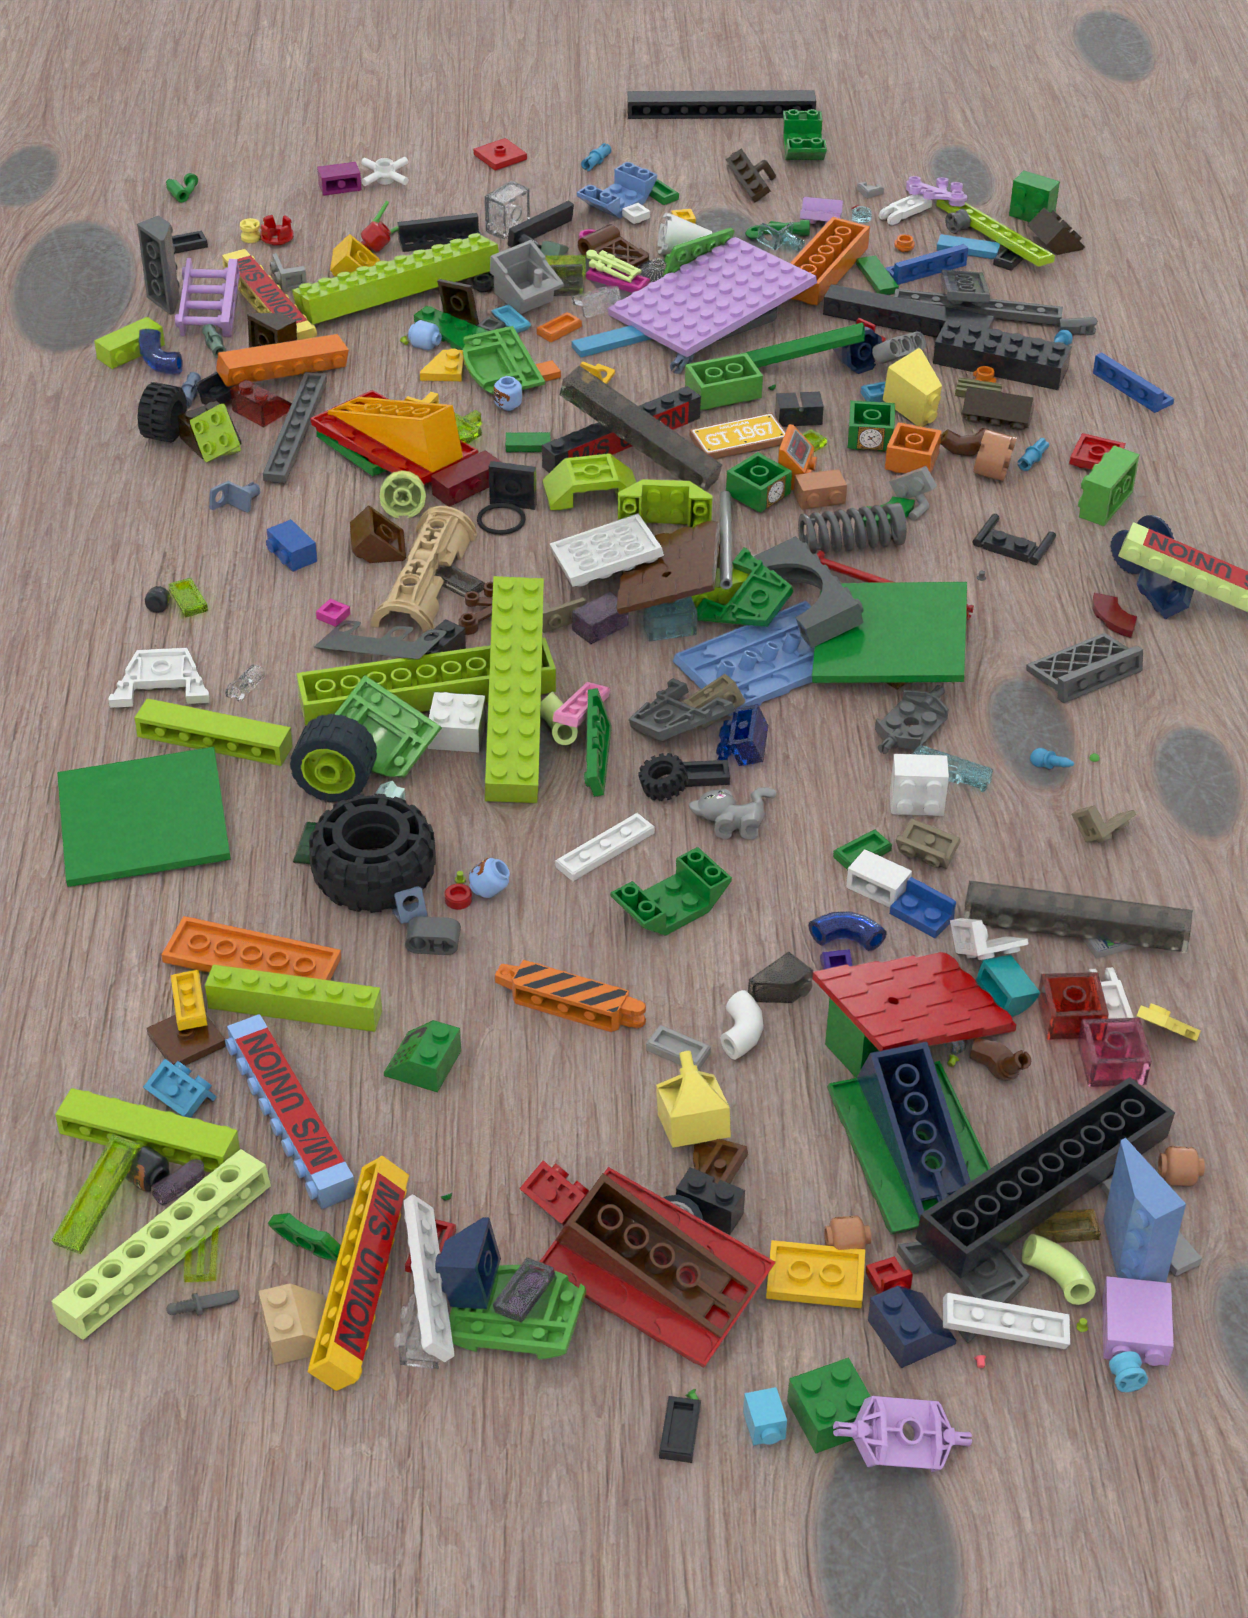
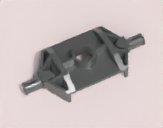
[875,685,949,754]

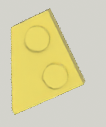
[1137,1003,1201,1041]

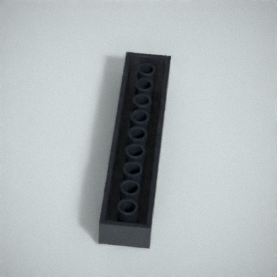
[915,1077,1175,1279]

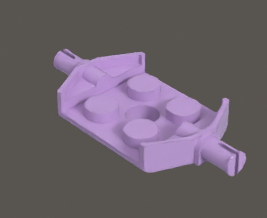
[833,1396,972,1472]

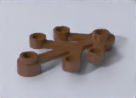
[458,582,493,635]

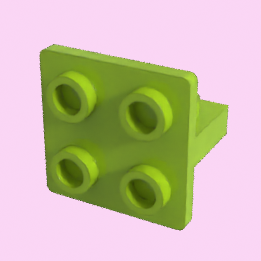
[190,404,241,462]

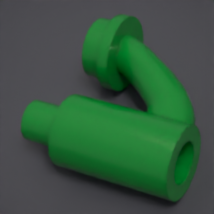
[166,173,198,203]

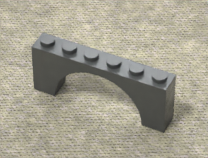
[753,536,864,648]

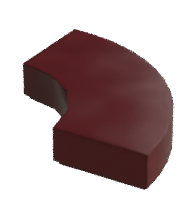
[1092,592,1137,638]

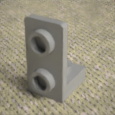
[270,253,307,292]

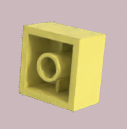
[656,1051,731,1148]

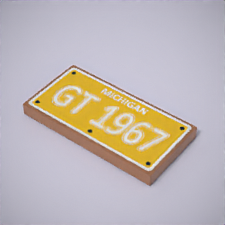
[689,413,786,461]

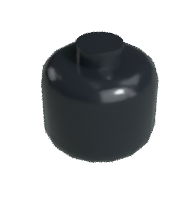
[144,586,171,613]

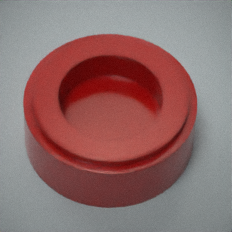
[444,883,472,910]

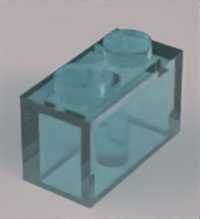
[643,597,697,642]

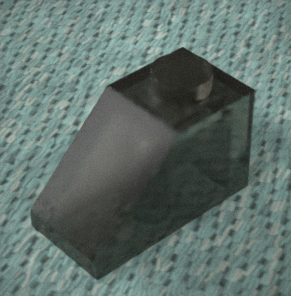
[748,952,813,1003]

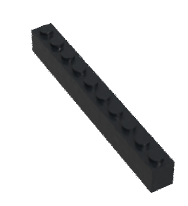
[627,90,816,119]

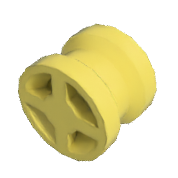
[240,218,261,243]

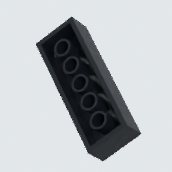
[933,320,1072,390]

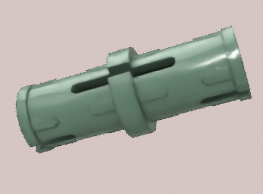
[202,324,226,358]

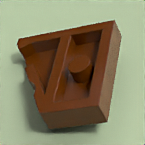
[693,1139,748,1184]

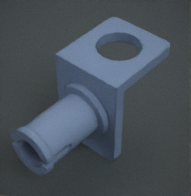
[209,481,260,513]

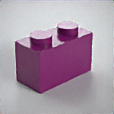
[317,162,362,196]

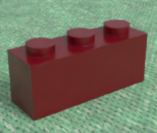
[431,450,501,507]

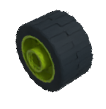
[290,714,377,802]

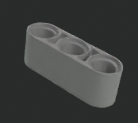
[873,332,926,364]

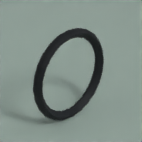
[477,503,526,535]

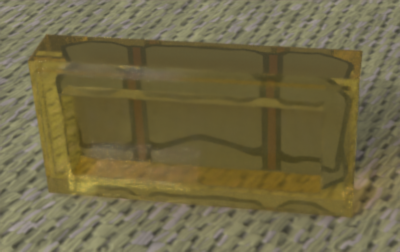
[1034,1209,1101,1243]

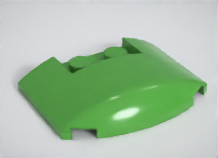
[463,326,545,395]
[335,675,442,778]
[449,1265,586,1359]

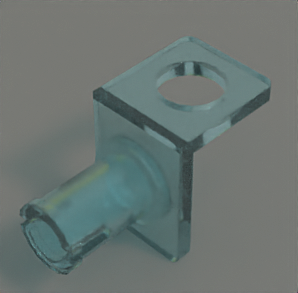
[757,222,805,252]

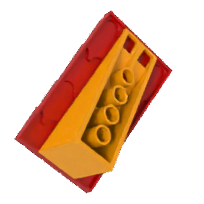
[310,390,479,485]

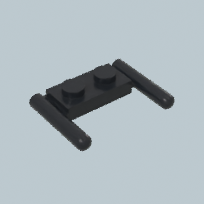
[972,513,1056,565]

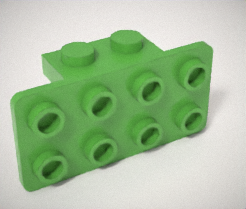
[663,228,735,277]

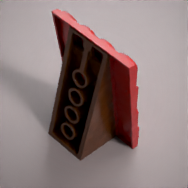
[536,1167,776,1368]

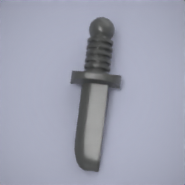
[166,1290,239,1316]

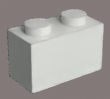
[846,849,912,908]

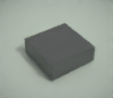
[477,317,505,331]

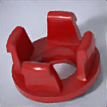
[260,215,294,246]

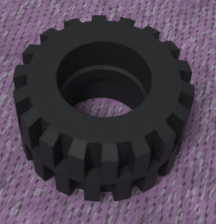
[137,382,187,443]

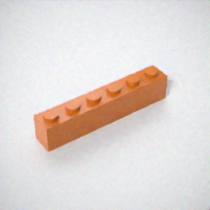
[216,334,349,386]

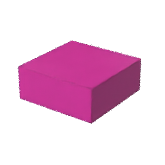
[316,598,351,627]

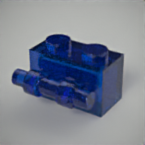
[716,704,769,766]

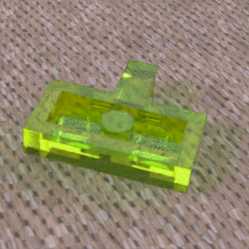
[454,410,482,444]

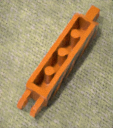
[495,960,646,1032]

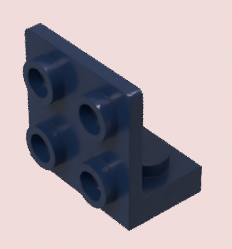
[1137,567,1194,619]

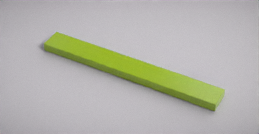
[936,199,1055,267]

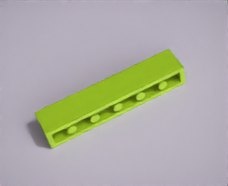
[134,698,293,766]
[205,965,382,1032]
[55,1088,240,1173]

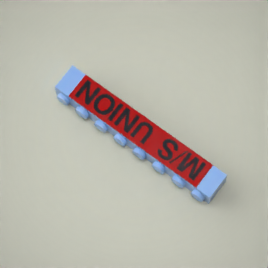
[225,1014,355,1209]

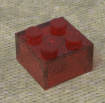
[1038,972,1109,1040]

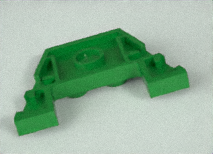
[693,547,793,627]

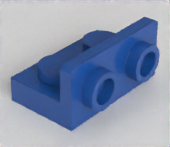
[889,877,956,938]

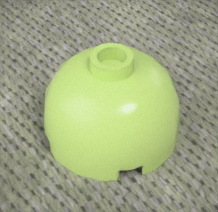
[379,471,426,518]

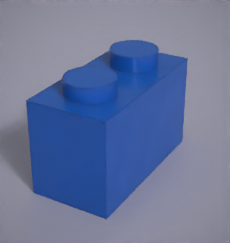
[266,519,317,572]

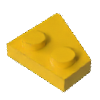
[420,349,464,382]

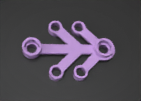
[906,176,967,206]

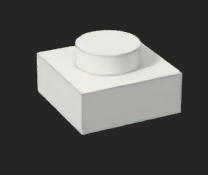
[622,203,650,224]

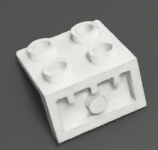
[950,918,1029,960]

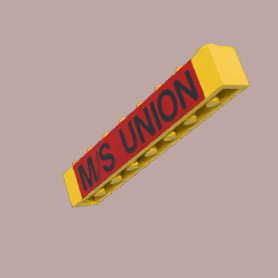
[307,1156,409,1391]

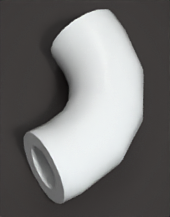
[720,990,764,1060]

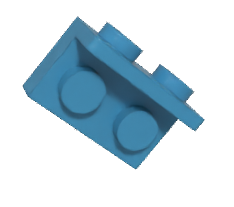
[143,1059,217,1118]

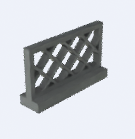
[1026,633,1143,703]

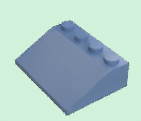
[1103,1138,1186,1283]

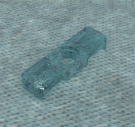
[913,745,993,792]

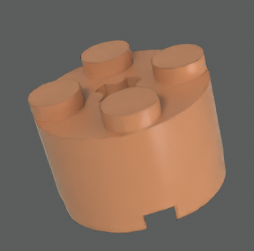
[973,429,1017,481]

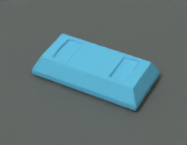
[491,304,531,333]

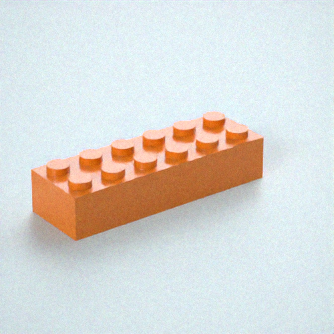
[790,217,870,305]

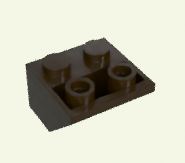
[1027,207,1085,255]

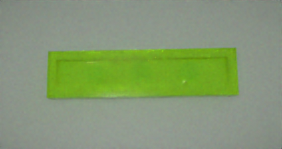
[51,1134,142,1254]

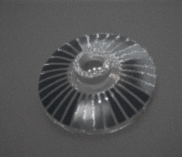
[638,258,667,282]

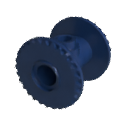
[1110,515,1174,574]

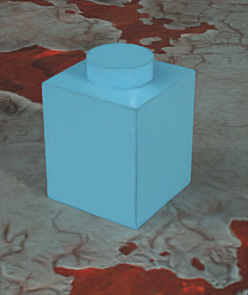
[743,1387,787,1446]

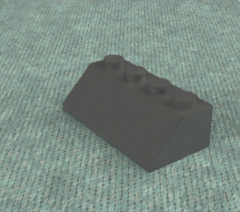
[137,215,180,315]

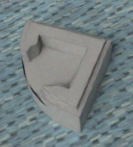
[857,182,884,198]

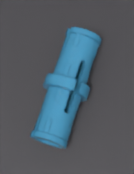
[581,143,612,171]

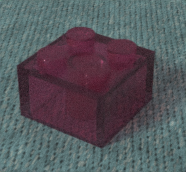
[1078,1018,1152,1087]

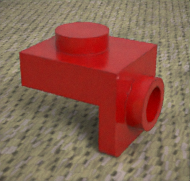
[866,1256,913,1294]

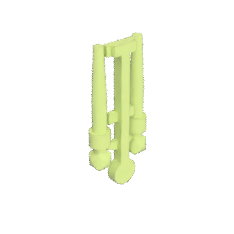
[586,250,642,283]

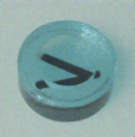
[851,206,872,223]

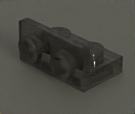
[550,264,584,296]

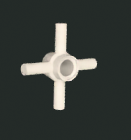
[361,157,409,186]

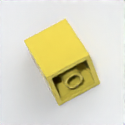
[883,348,942,427]

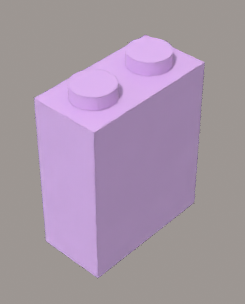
[1102,1276,1174,1366]

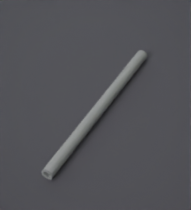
[720,491,732,589]

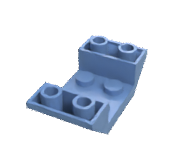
[577,162,658,219]

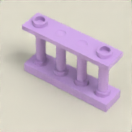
[175,258,240,337]

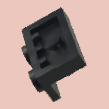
[196,372,251,404]

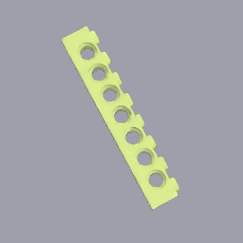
[51,1149,271,1340]

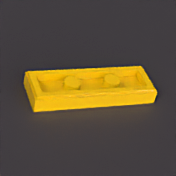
[170,970,208,1031]

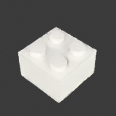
[428,692,486,752]
[890,754,949,816]

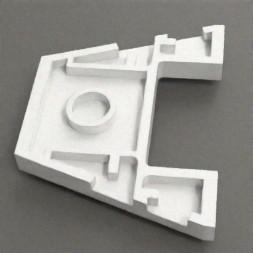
[109,648,210,708]

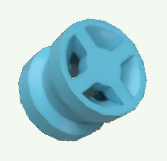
[1109,1351,1148,1392]

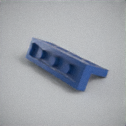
[885,244,968,285]
[1093,352,1174,413]

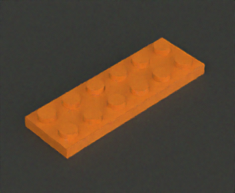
[161,916,342,981]

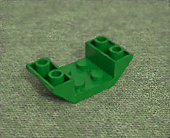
[783,109,827,160]
[610,847,732,936]

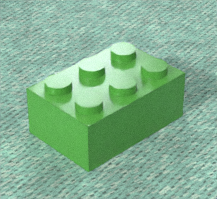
[685,353,763,410]
[1078,446,1140,526]

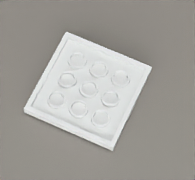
[550,514,664,587]

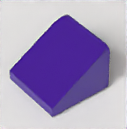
[820,949,853,970]

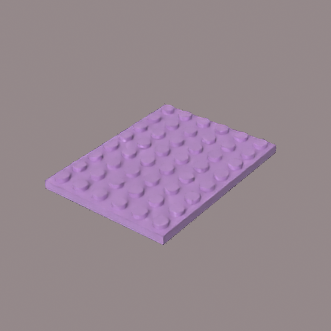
[607,237,817,357]

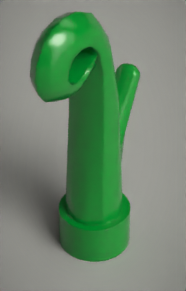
[745,220,810,239]

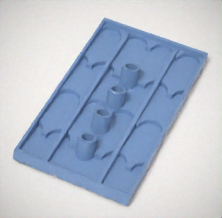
[673,601,815,716]

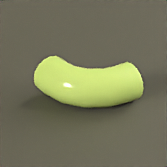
[540,692,579,745]
[1021,1234,1096,1305]

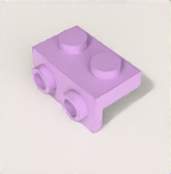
[800,197,843,224]

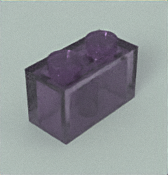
[572,592,629,645]

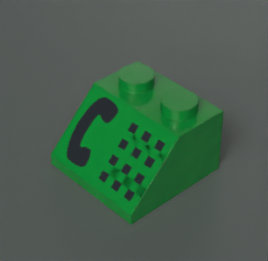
[384,1020,461,1093]

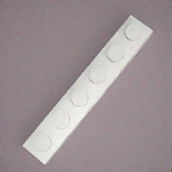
[403,1194,455,1362]

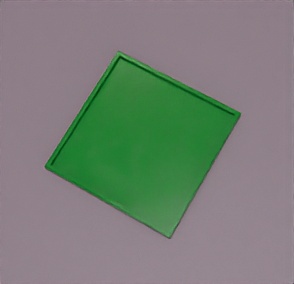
[812,582,967,683]
[57,747,231,887]

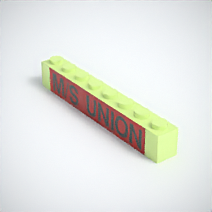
[1118,522,1248,612]

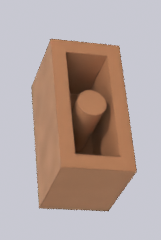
[794,469,847,510]

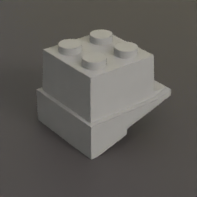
[490,240,564,314]

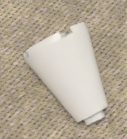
[658,213,712,254]

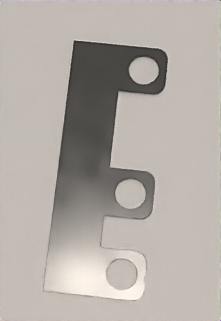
[314,620,446,659]

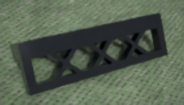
[397,213,481,252]

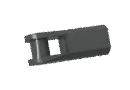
[1057,317,1098,335]

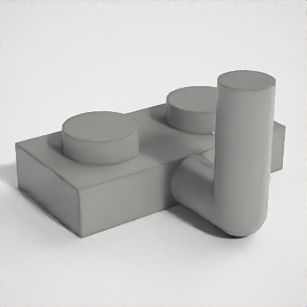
[889,466,937,521]

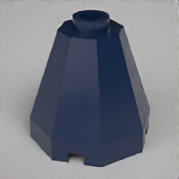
[833,327,882,374]

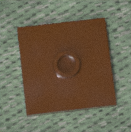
[146,1014,226,1066]

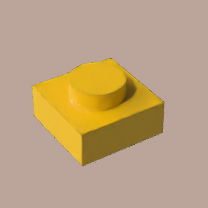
[671,209,696,224]

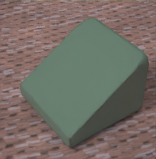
[540,240,569,260]

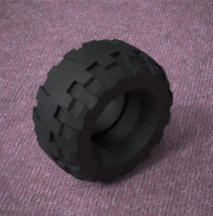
[309,794,436,913]

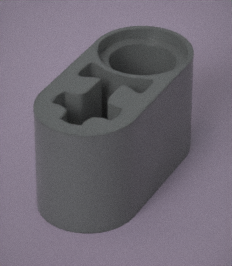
[405,916,461,955]

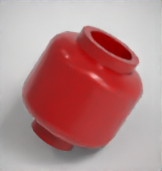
[361,221,391,252]

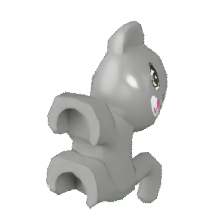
[689,787,777,840]

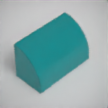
[975,955,1041,1017]

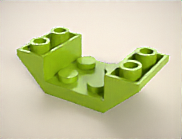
[542,454,637,510]
[618,479,713,528]

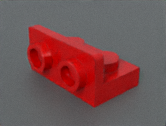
[519,1161,589,1226]

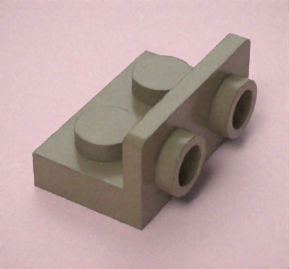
[683,674,745,729]

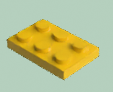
[766,1240,865,1308]

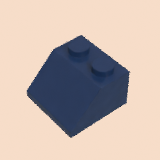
[435,1217,501,1309]
[868,1286,957,1368]

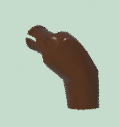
[940,428,989,456]
[970,1038,1032,1081]

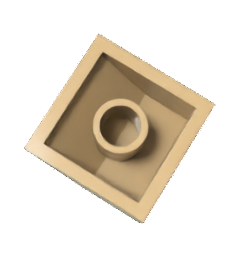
[259,1283,326,1365]

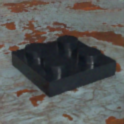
[488,461,537,510]

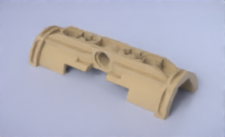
[371,506,477,634]

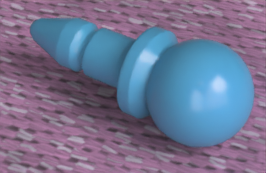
[1054,330,1073,345]
[1030,748,1074,769]

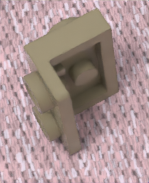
[896,818,961,869]

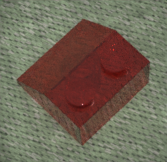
[230,379,292,428]

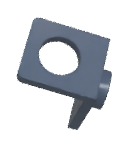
[392,886,428,924]

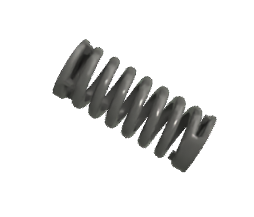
[798,503,907,554]

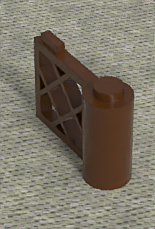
[578,224,649,267]

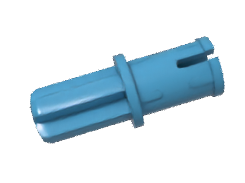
[1017,438,1049,471]

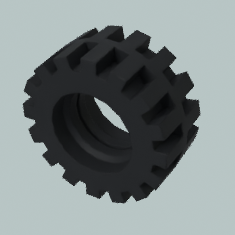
[638,753,688,801]

